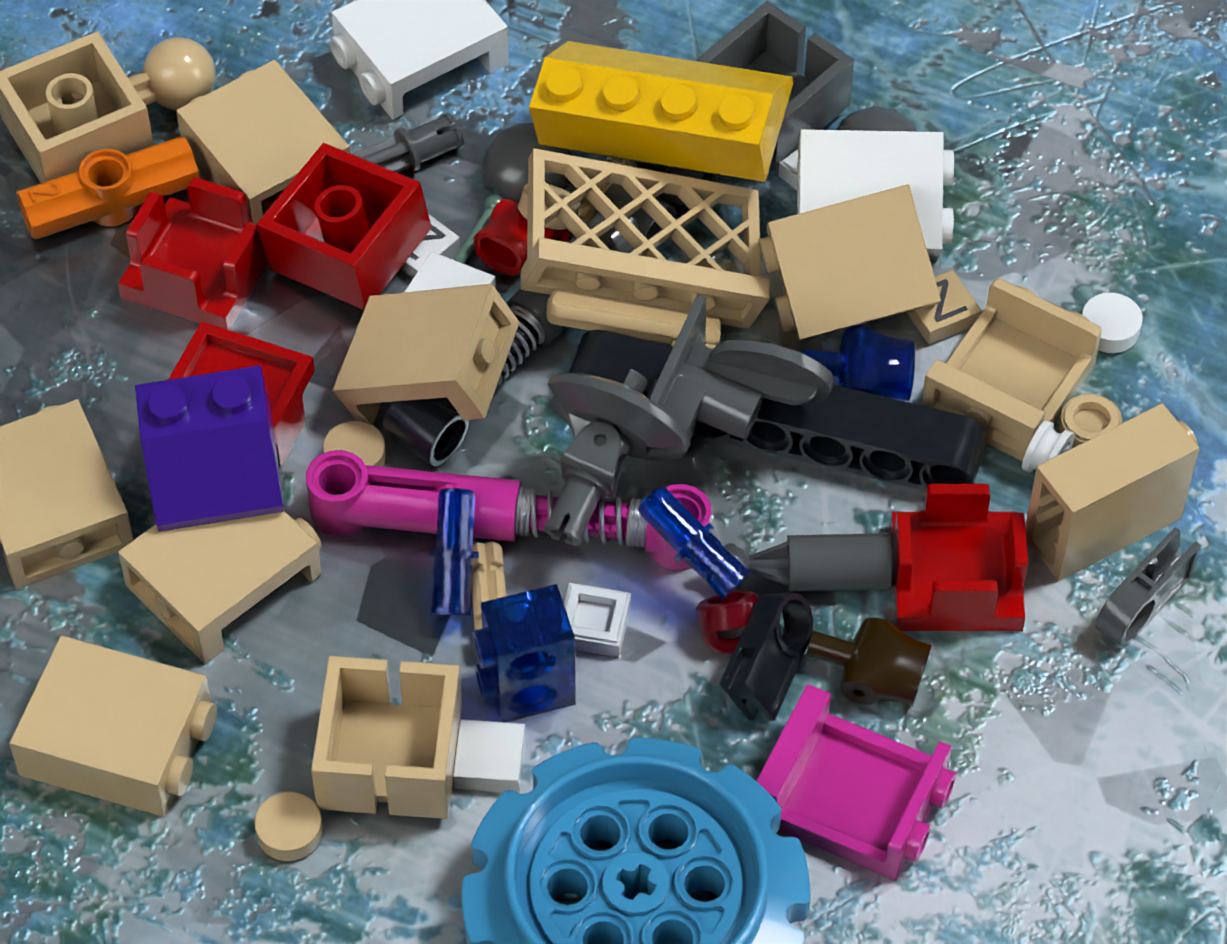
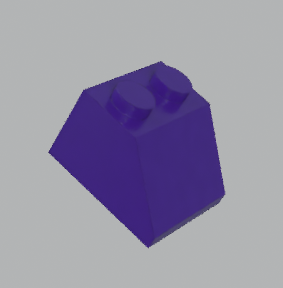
[135,365,285,532]

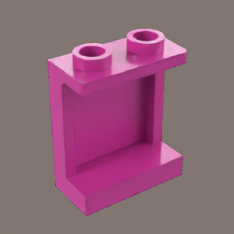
[757,684,957,881]

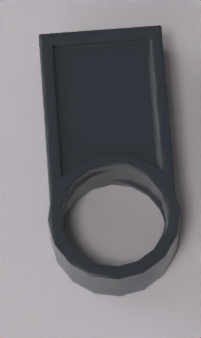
[719,593,813,721]

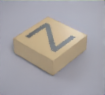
[906,269,982,345]

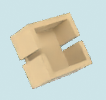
[311,656,463,819]

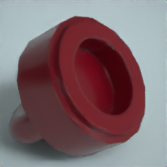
[696,591,758,655]

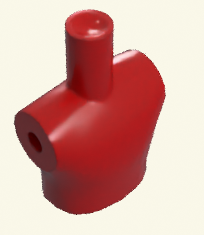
[473,198,569,276]

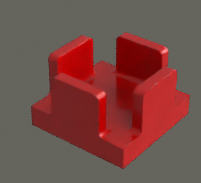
[118,177,268,330]
[168,321,315,467]
[890,484,1028,631]

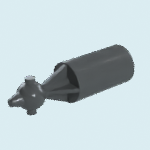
[700,533,892,592]

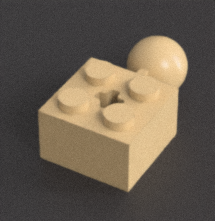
[0,31,216,183]

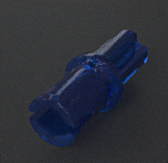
[638,487,751,601]
[429,488,479,615]

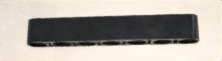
[569,330,987,491]

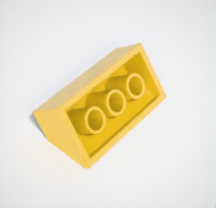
[529,41,793,182]

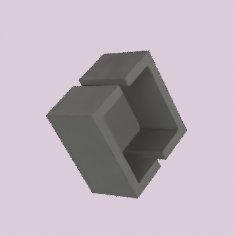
[695,1,854,170]

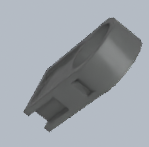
[1095,527,1201,647]

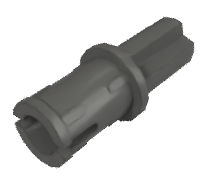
[353,113,464,173]

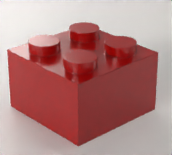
[256,143,432,310]

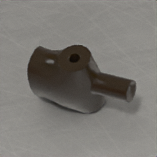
[806,617,932,707]

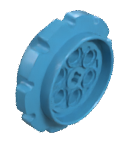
[462,738,811,944]

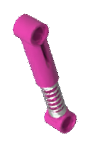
[306,450,712,570]

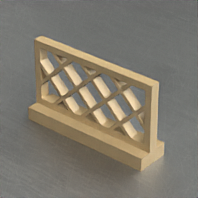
[521,148,770,329]

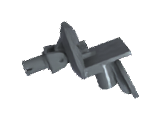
[543,295,835,546]

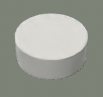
[1082,293,1143,353]

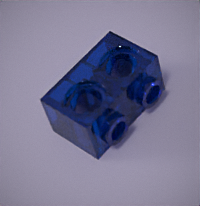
[472,584,576,722]

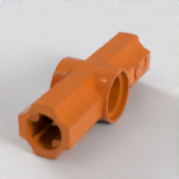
[16,136,200,240]

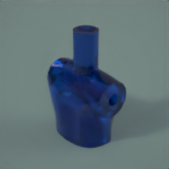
[802,325,915,401]

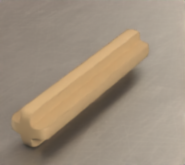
[546,289,721,345]

